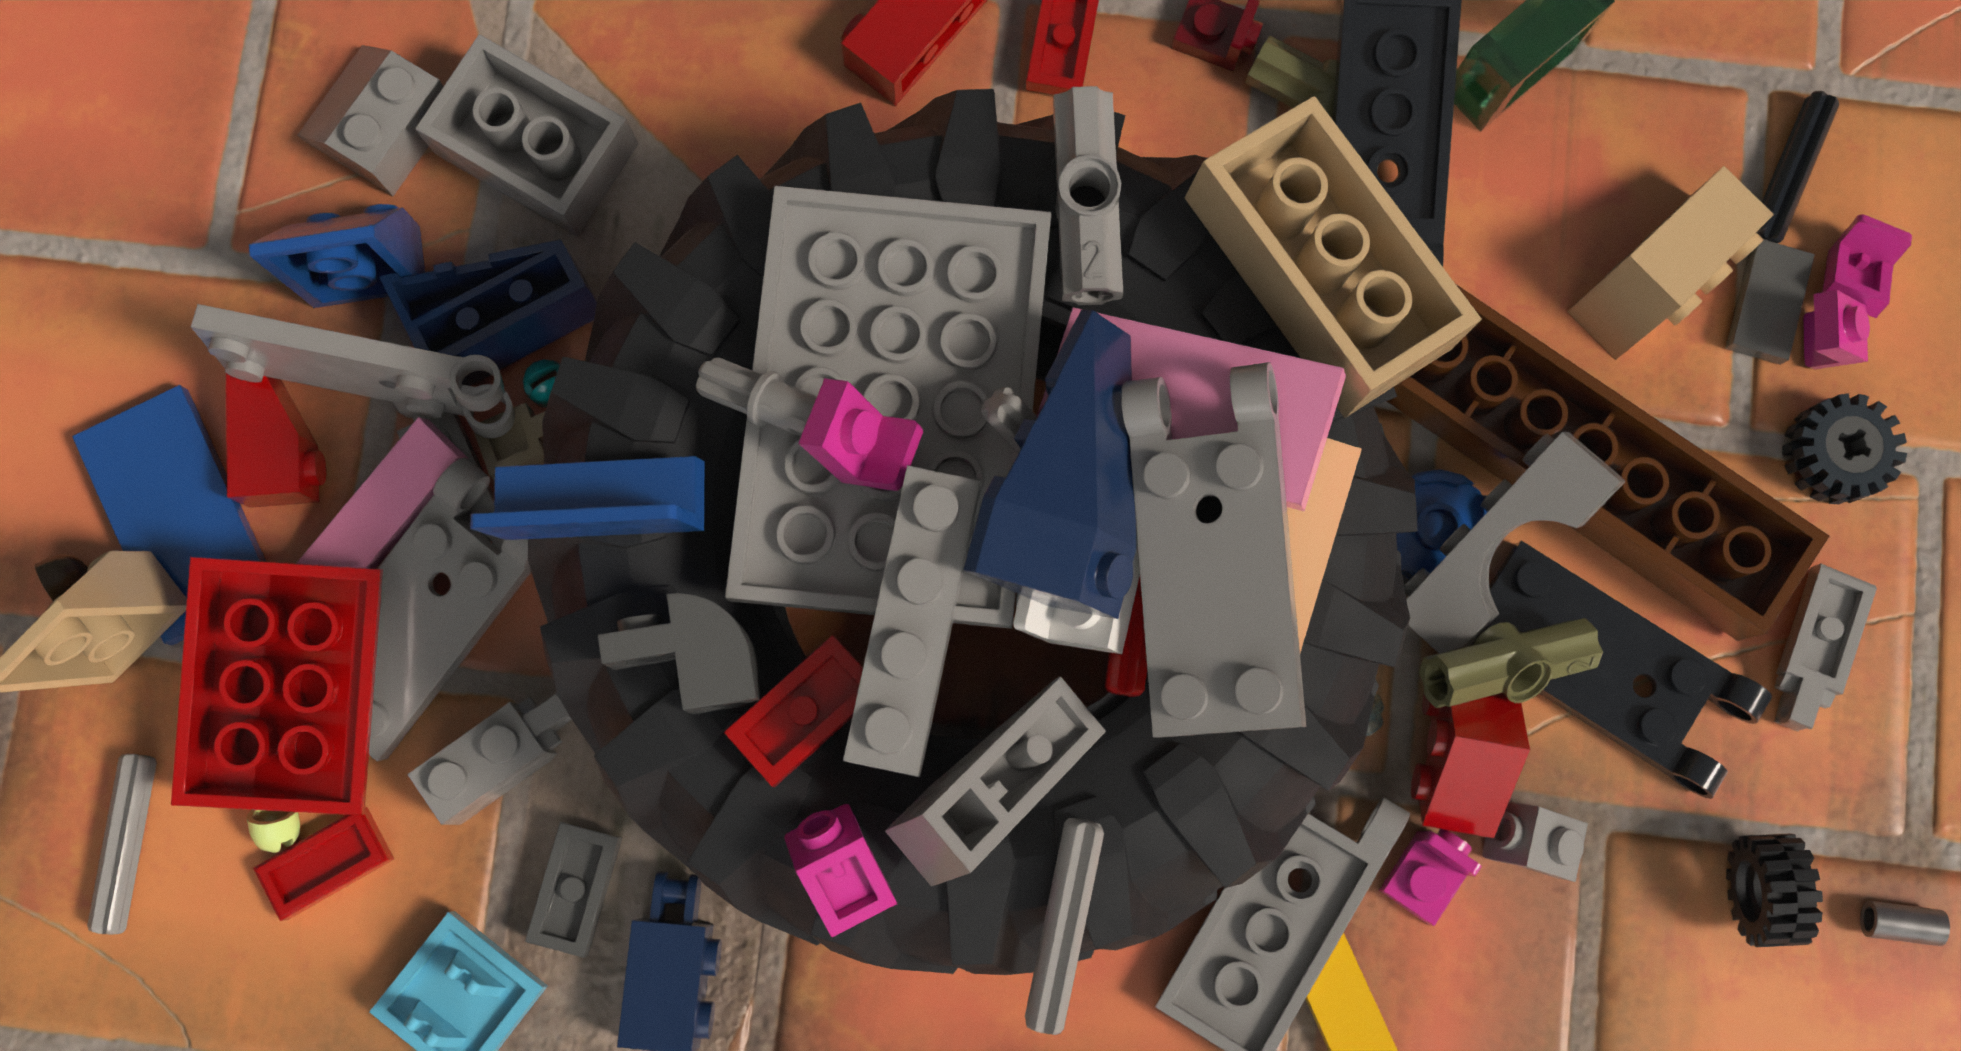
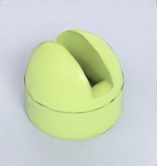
[246,810,300,853]

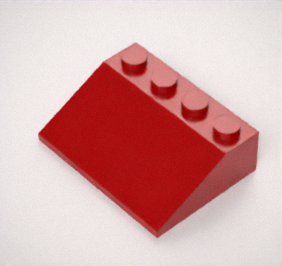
[171,557,383,815]

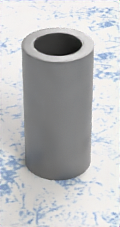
[1860,901,1950,946]

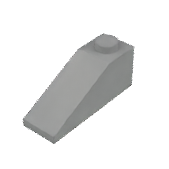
[885,677,1106,887]

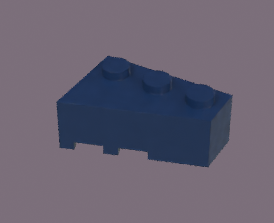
[379,239,597,386]

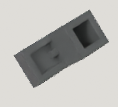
[598,593,763,715]

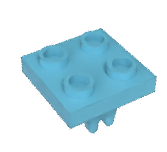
[369,911,548,1051]

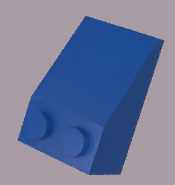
[249,204,425,308]

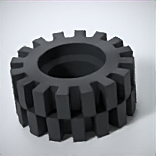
[1726,833,1823,947]

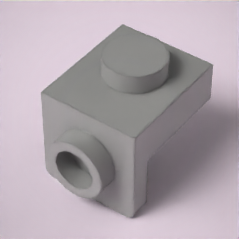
[1482,802,1588,882]

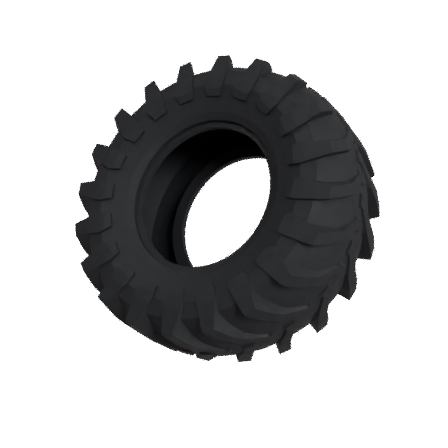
[527,89,1418,975]

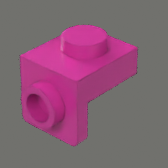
[1822,214,1912,318]
[1803,290,1870,370]

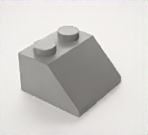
[297,45,444,196]

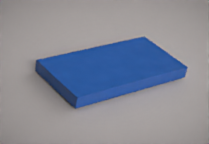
[72,385,266,645]

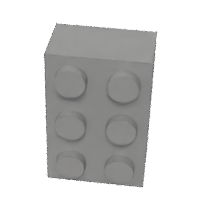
[415,34,638,237]

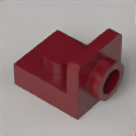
[1171,0,1264,71]

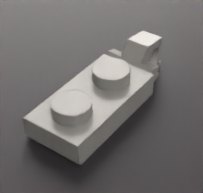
[1774,564,1877,731]

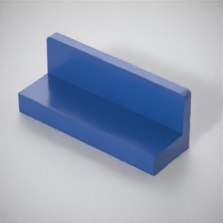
[470,456,705,540]

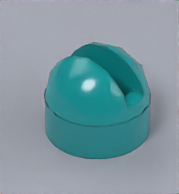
[523,359,560,408]

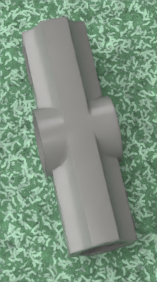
[1053,86,1123,305]

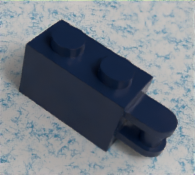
[617,871,722,1051]

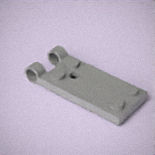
[191,304,515,438]
[1122,362,1306,738]
[369,457,531,762]
[1155,797,1410,1051]

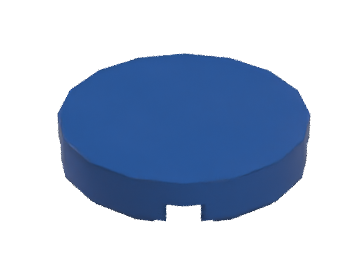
[1396,469,1487,580]

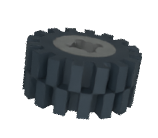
[1782,393,1907,505]

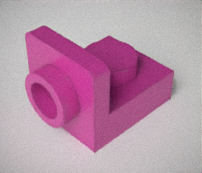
[798,378,923,491]
[784,804,897,937]
[1379,829,1482,926]

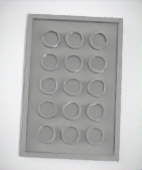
[725,186,1051,629]

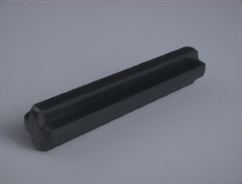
[1756,91,1839,243]

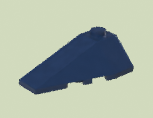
[963,310,1136,619]

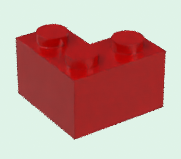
[1411,693,1530,838]

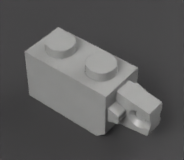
[407,694,572,825]

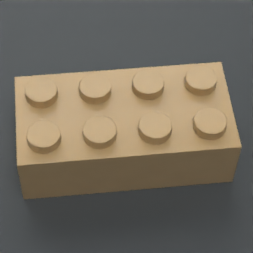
[1185,96,1482,418]

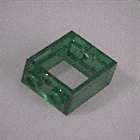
[1454,0,1615,132]

